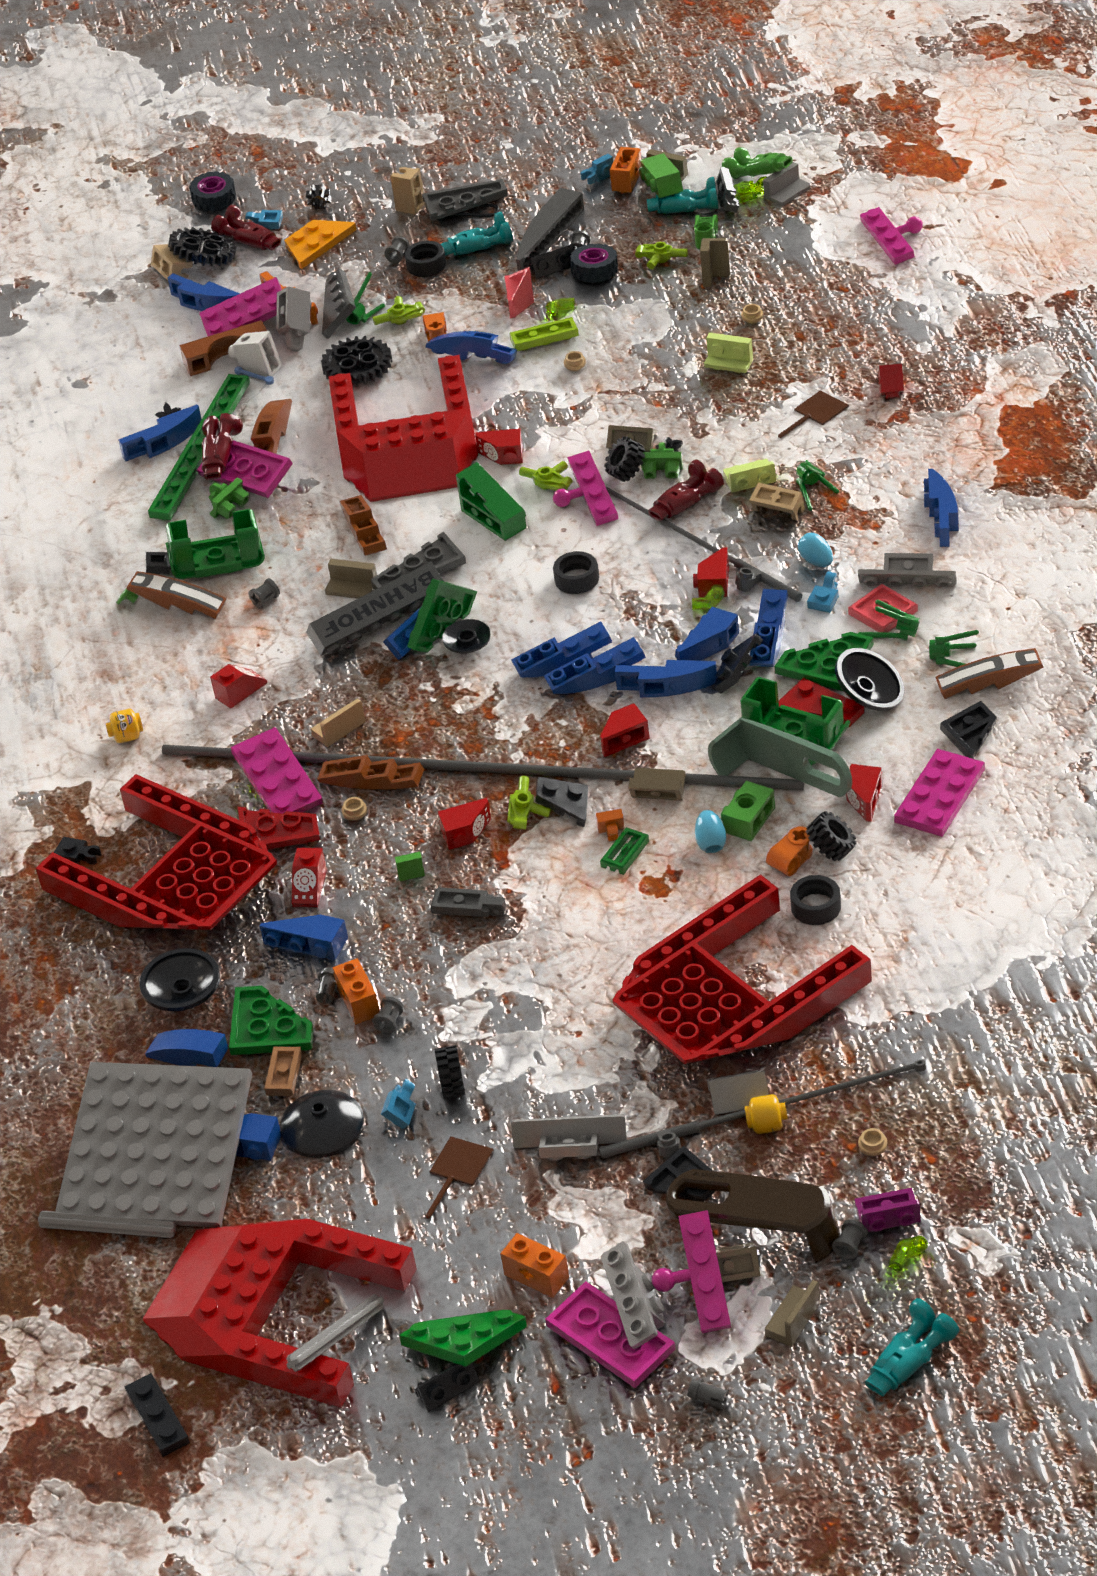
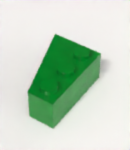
[456,462,527,541]

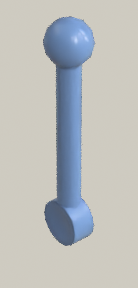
[234,366,274,385]

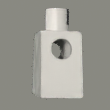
[228,331,282,377]

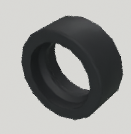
[405,241,446,277]
[553,551,599,594]
[790,875,841,925]

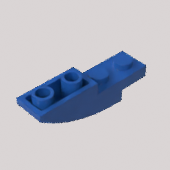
[167,273,240,311]
[425,331,517,364]
[118,404,202,461]
[924,469,959,547]
[749,589,788,667]
[511,621,612,678]
[544,637,646,694]
[615,660,717,698]

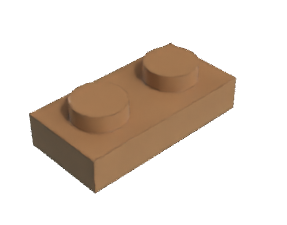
[264,1047,302,1096]

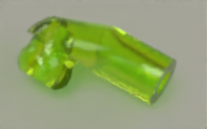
[545,298,575,316]
[692,584,725,610]
[888,1235,928,1271]

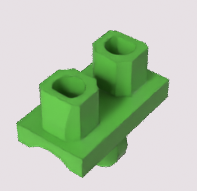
[641,442,683,479]
[209,477,250,519]

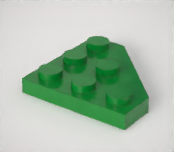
[407,578,478,653]
[774,632,874,692]
[229,986,314,1055]
[399,1310,527,1367]

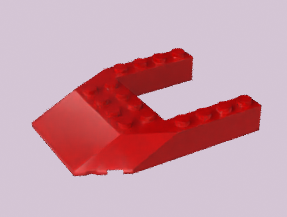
[328,355,478,502]
[35,774,277,930]
[612,874,872,1064]
[143,1218,417,1408]

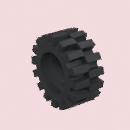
[604,436,645,482]
[806,811,857,861]
[434,1045,466,1099]

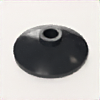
[442,619,491,653]

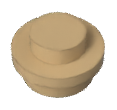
[741,304,763,324]
[564,351,586,371]
[341,797,367,820]
[858,1128,887,1156]

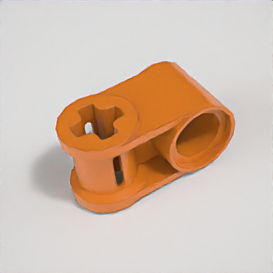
[422,312,447,342]
[766,826,813,877]

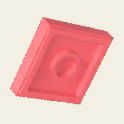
[848,584,918,632]

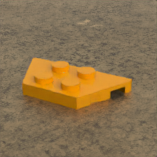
[284,220,357,269]

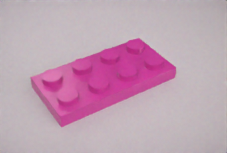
[199,277,282,336]
[197,440,293,498]
[231,727,323,813]
[894,749,985,837]
[545,1281,676,1388]

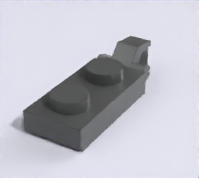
[715,167,739,213]
[430,887,507,917]

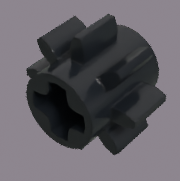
[306,184,331,210]

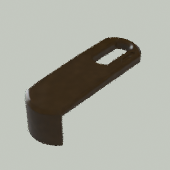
[666,1169,840,1263]

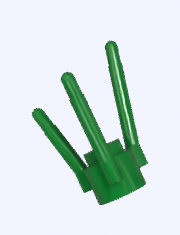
[346,272,385,325]
[796,460,839,511]
[858,599,920,641]
[929,630,979,667]

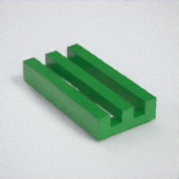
[600,827,649,875]

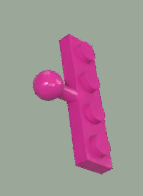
[860,207,923,265]
[553,450,618,526]
[652,1210,732,1334]

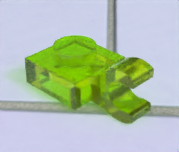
[733,176,767,203]

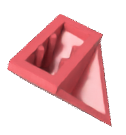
[505,267,534,318]

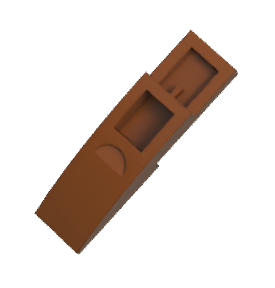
[251,399,292,454]

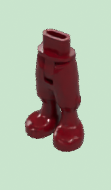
[211,205,281,251]
[201,413,243,480]
[648,459,724,521]

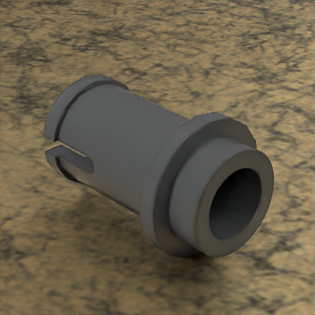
[315,967,336,1003]
[687,1378,729,1409]

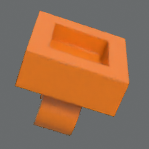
[596,809,624,841]

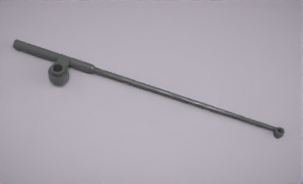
[606,487,802,602]
[598,1060,926,1160]

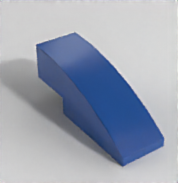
[145,1029,229,1067]

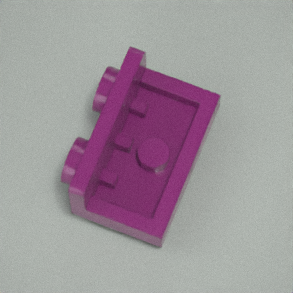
[854,1188,921,1232]

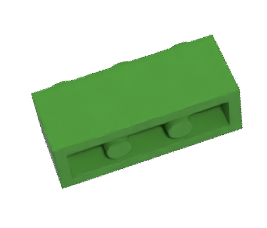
[639,153,683,198]

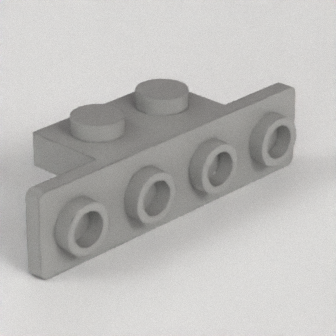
[858,553,957,587]
[511,1114,627,1161]
[601,1241,666,1349]

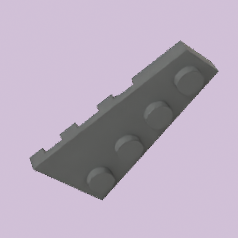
[422,179,508,222]
[322,268,356,339]
[371,532,466,590]

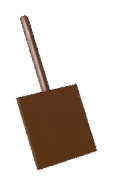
[778,390,849,438]
[425,1136,494,1219]

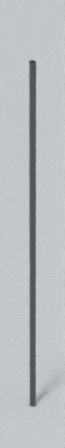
[162,744,804,790]

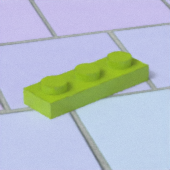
[509,317,579,351]

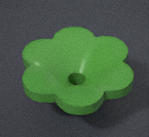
[116,588,139,604]

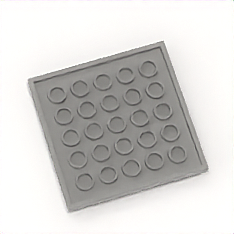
[55,1062,252,1227]

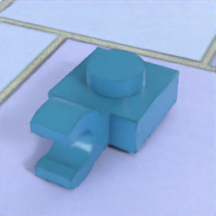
[581,154,613,185]
[245,210,283,230]
[807,571,839,613]
[381,1079,416,1129]

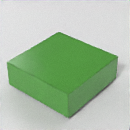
[395,852,425,881]

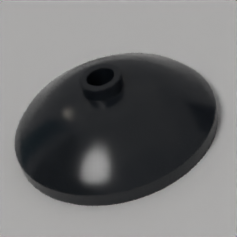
[835,648,904,711]
[139,948,220,1012]
[280,1090,364,1158]

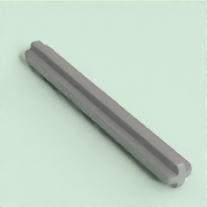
[38,1211,176,1238]
[286,1294,384,1372]

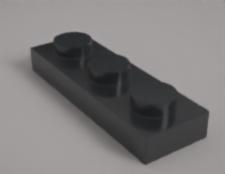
[124,1373,190,1457]

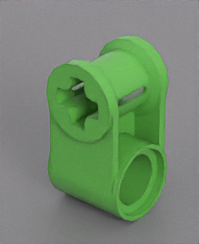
[694,215,718,249]

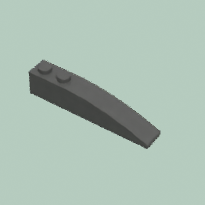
[516,188,584,271]

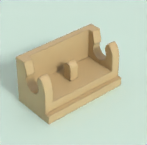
[390,167,424,215]
[151,244,193,280]
[749,482,805,521]

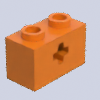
[610,147,642,193]
[332,958,380,1025]
[500,1233,569,1298]

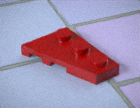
[779,678,865,727]
[237,806,321,850]

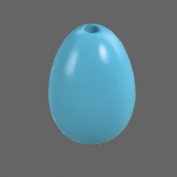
[798,533,833,567]
[695,810,726,853]

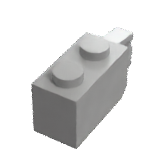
[276,286,312,351]

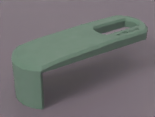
[708,718,852,797]

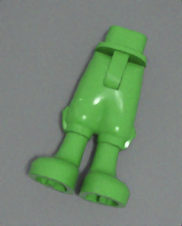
[722,147,793,179]

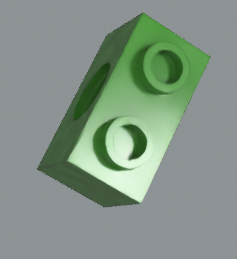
[721,781,775,842]

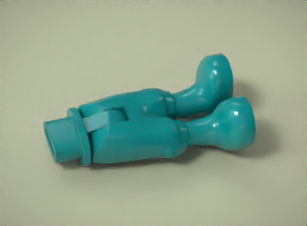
[647,177,719,214]
[441,211,513,256]
[865,1298,959,1396]

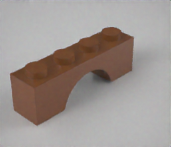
[179,320,267,376]

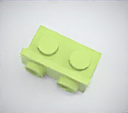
[704,333,753,373]
[723,459,776,493]

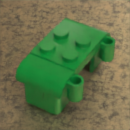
[165,509,265,579]
[740,677,850,765]

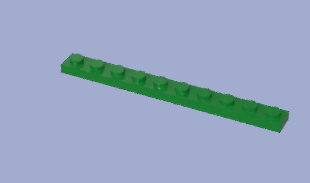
[148,374,250,520]

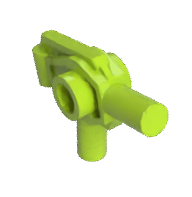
[635,242,688,270]
[372,296,425,325]
[519,461,573,491]
[507,776,551,830]

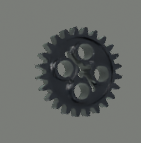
[168,227,236,267]
[321,336,393,387]

